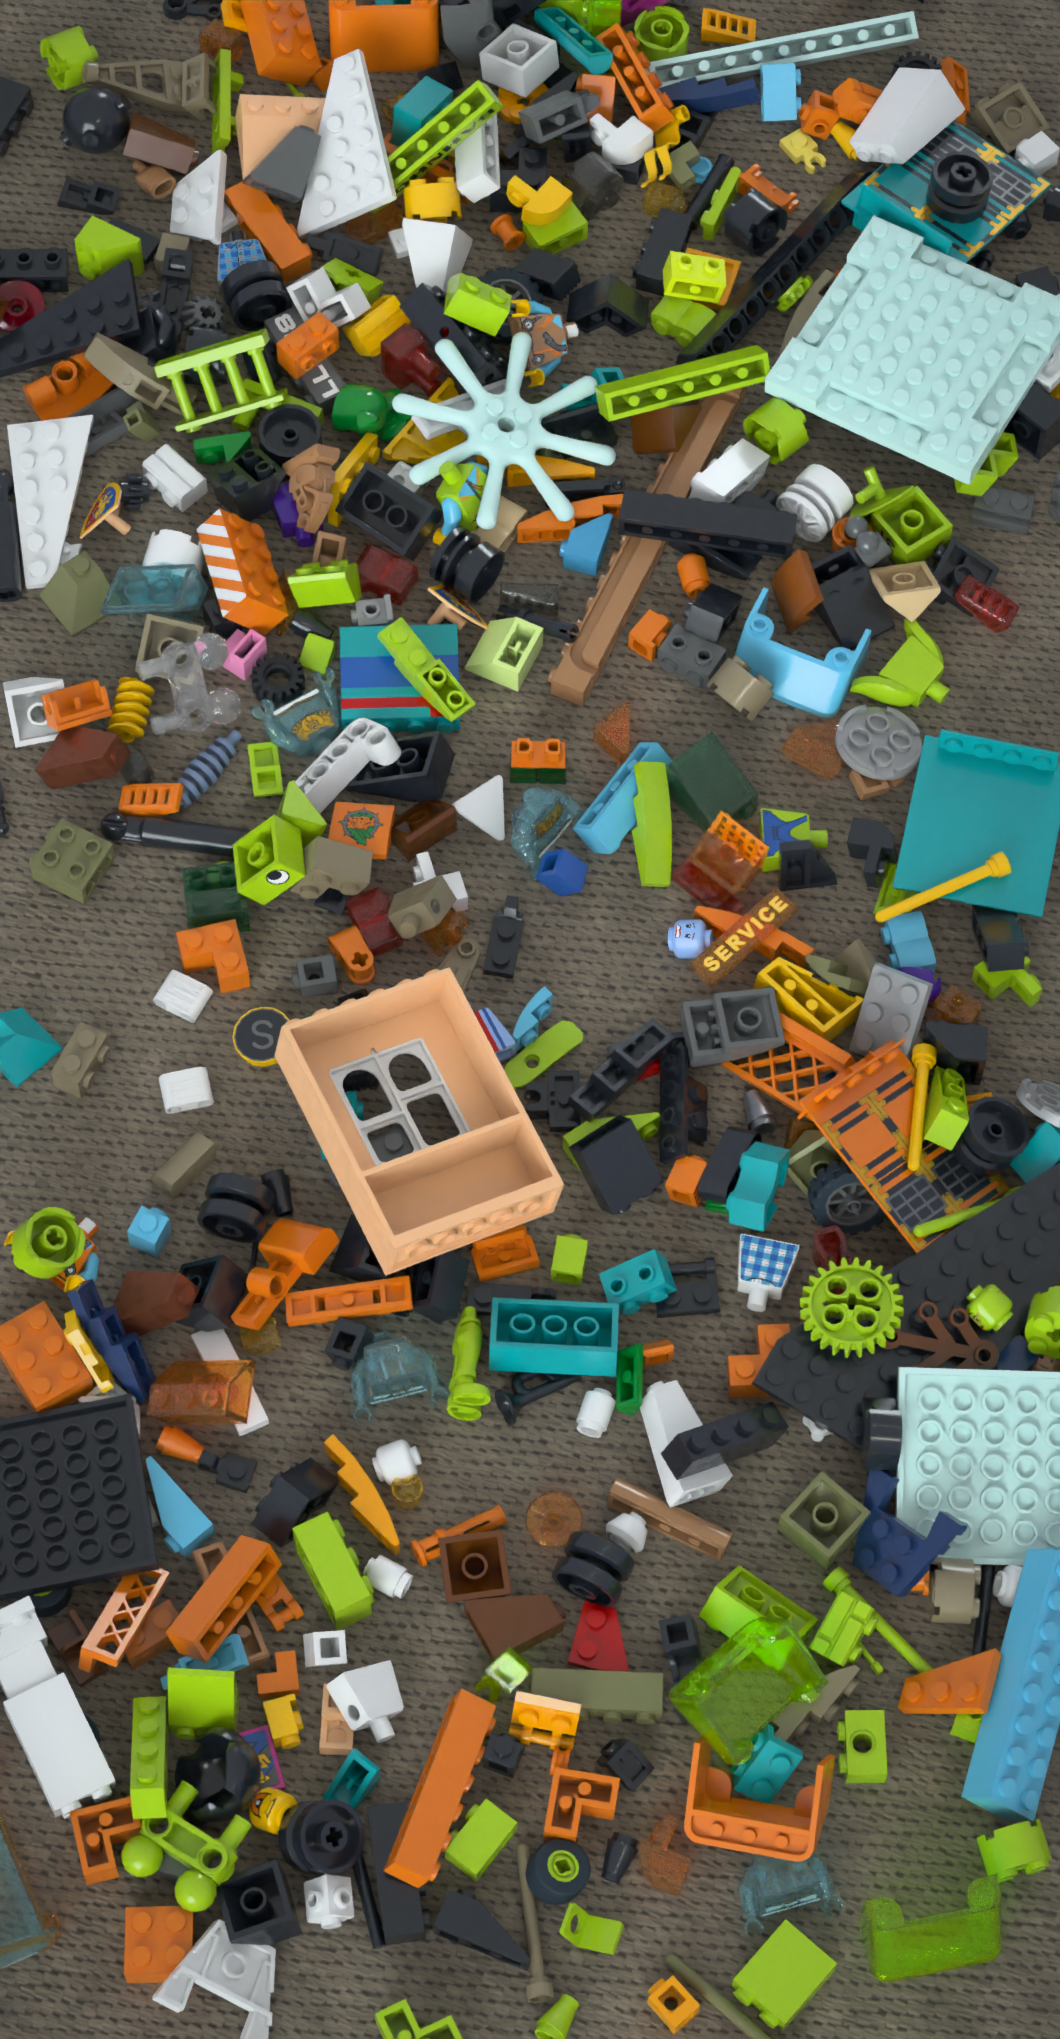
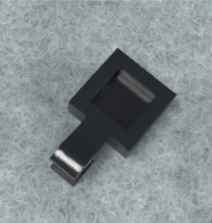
[198,1451,257,1494]

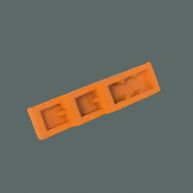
[517,494,623,543]
[693,906,814,970]

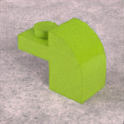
[971,957,1042,1008]

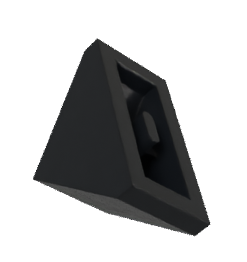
[562,118,593,163]

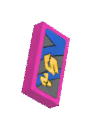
[239,1725,286,1793]

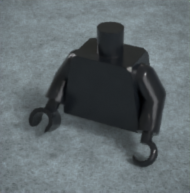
[118,288,176,368]

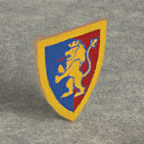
[79,482,131,539]
[427,584,489,631]

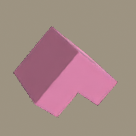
[215,629,267,681]

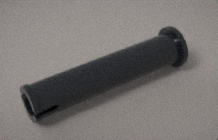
[684,153,735,230]

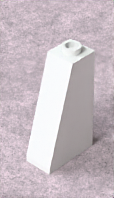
[640,1380,733,1508]

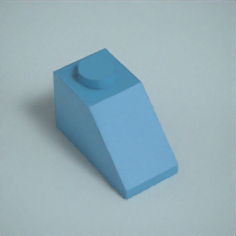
[559,513,613,576]

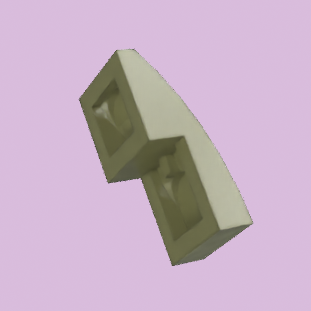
[805,954,868,995]

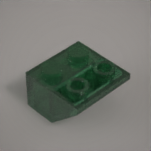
[181,862,250,932]

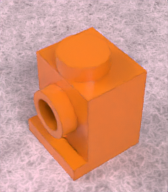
[628,609,671,662]

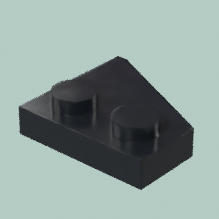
[778,839,837,892]

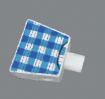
[737,1233,799,1312]

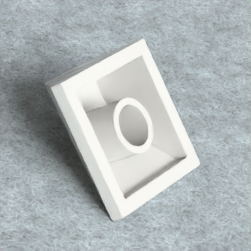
[3,677,64,748]

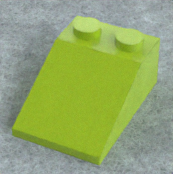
[167,1667,240,1740]

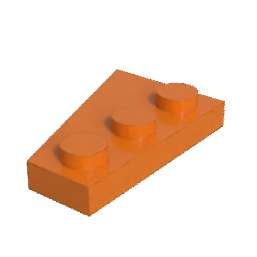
[898,1648,1002,1714]

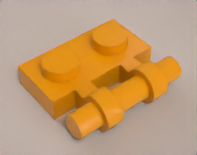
[508,1691,582,1751]

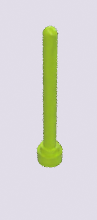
[913,1186,1021,1237]
[822,1566,933,1673]

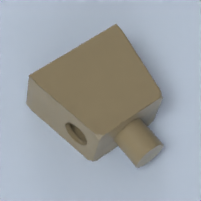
[388,875,457,939]

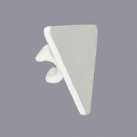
[452,775,505,841]

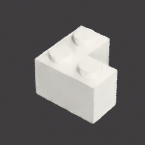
[286,267,371,327]

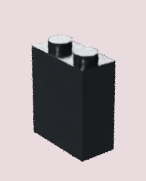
[569,1115,664,1215]

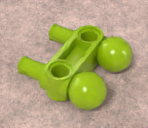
[121,1780,252,1912]

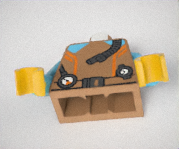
[508,299,578,388]

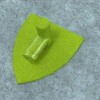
[850,466,914,517]

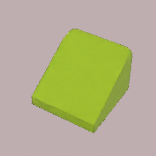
[298,633,336,676]

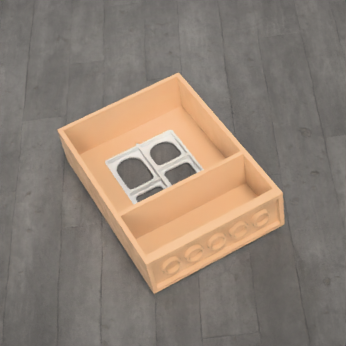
[275,967,564,1276]

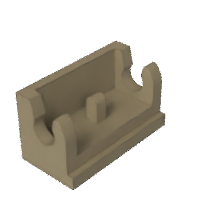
[182,52,216,122]

